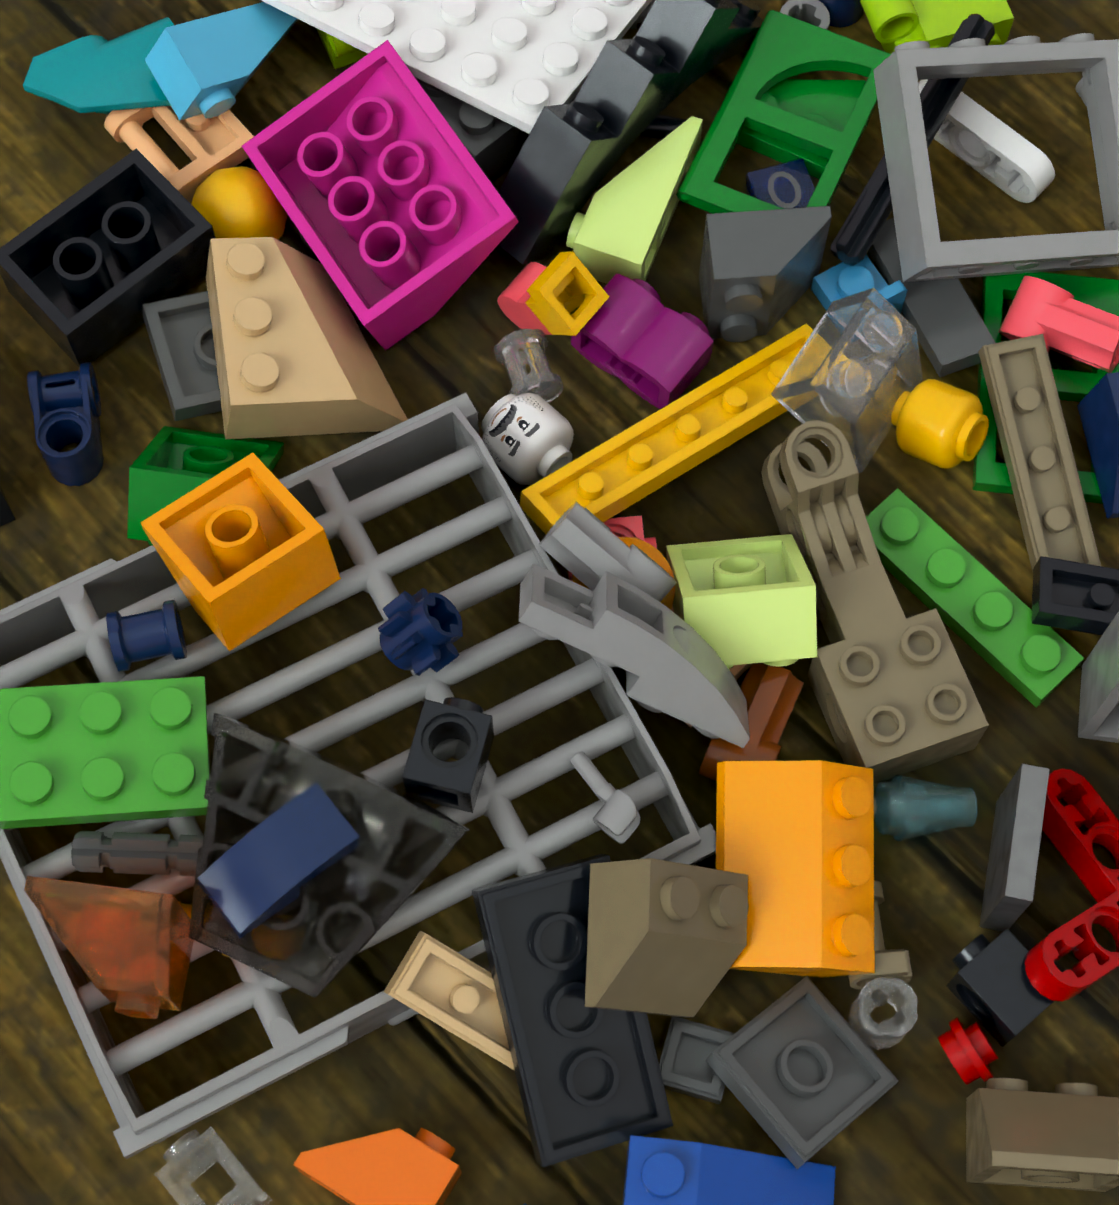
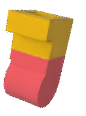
[497,251,609,336]

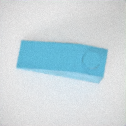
[145,2,298,121]

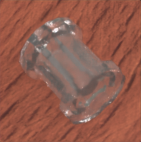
[494,329,563,403]
[848,977,918,1050]

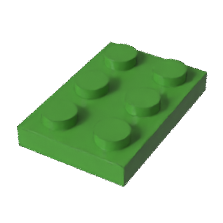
[0,676,212,829]

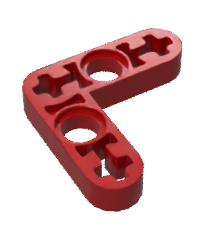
[1024,768,1119,1002]

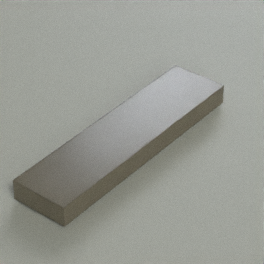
[978,334,1101,572]

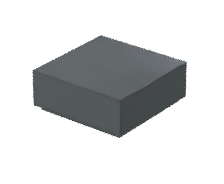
[659,1016,735,1104]

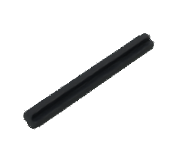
[831,14,995,266]

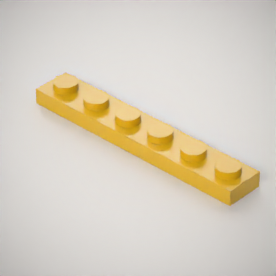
[520,323,847,534]

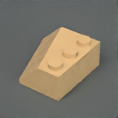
[206,237,408,440]

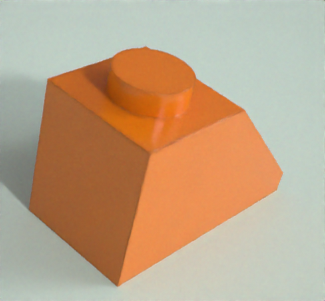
[293,1127,462,1205]

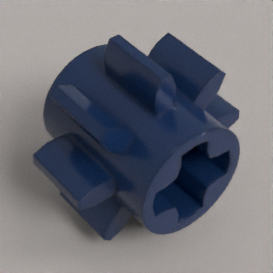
[378,588,463,676]

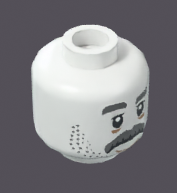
[481,393,574,485]

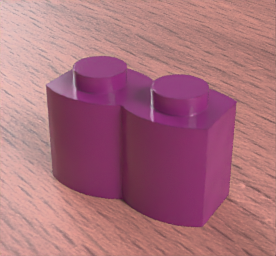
[571,273,714,409]

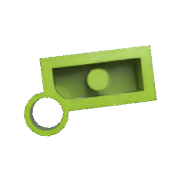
[860,0,1014,54]

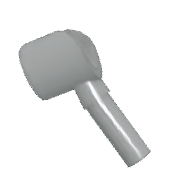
[570,751,641,844]

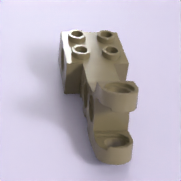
[761,420,989,785]

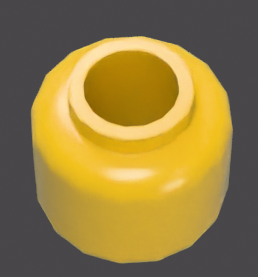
[891,379,989,468]

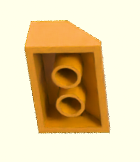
[716,760,875,978]

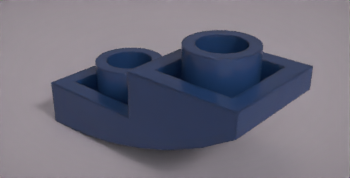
[197,782,360,938]

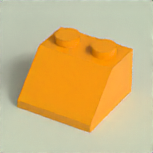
[140,452,341,652]

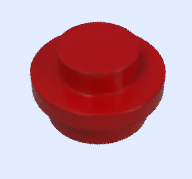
[937,1017,999,1085]

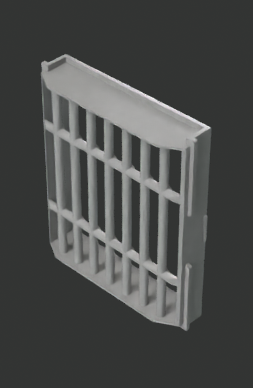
[0,393,716,1159]

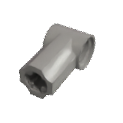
[539,501,677,602]

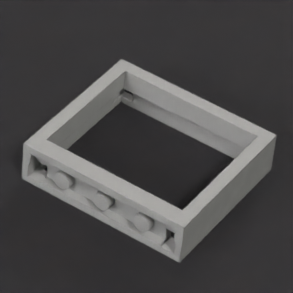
[873,33,1119,282]

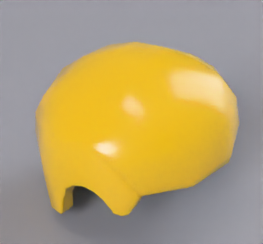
[191,166,287,240]

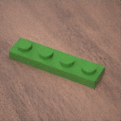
[866,488,1084,708]

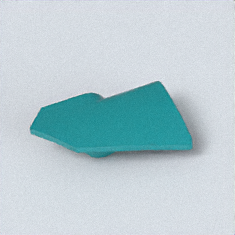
[23,17,174,114]

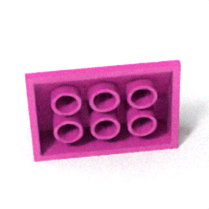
[242,40,519,351]

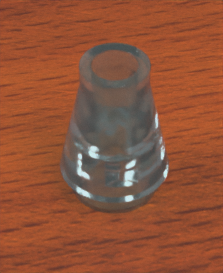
[874,775,977,841]

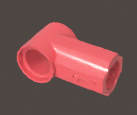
[999,276,1119,373]

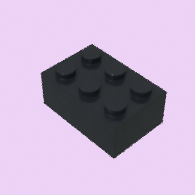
[0,148,216,367]

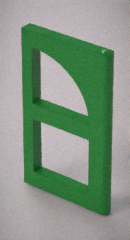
[676,10,891,214]
[972,272,1119,504]

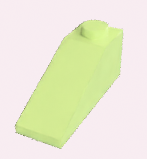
[566,116,703,284]

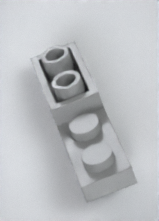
[519,563,750,748]

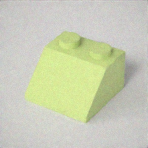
[666,534,817,669]

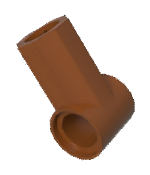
[699,663,804,782]

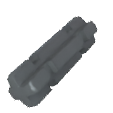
[71,831,212,876]

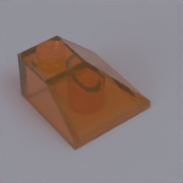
[24,876,196,1019]

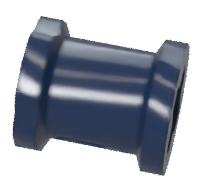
[106,600,187,672]

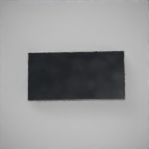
[472,854,673,1167]

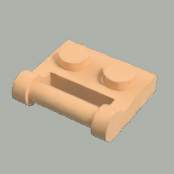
[104,106,254,204]

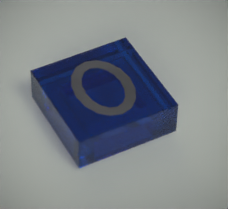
[746,158,815,209]

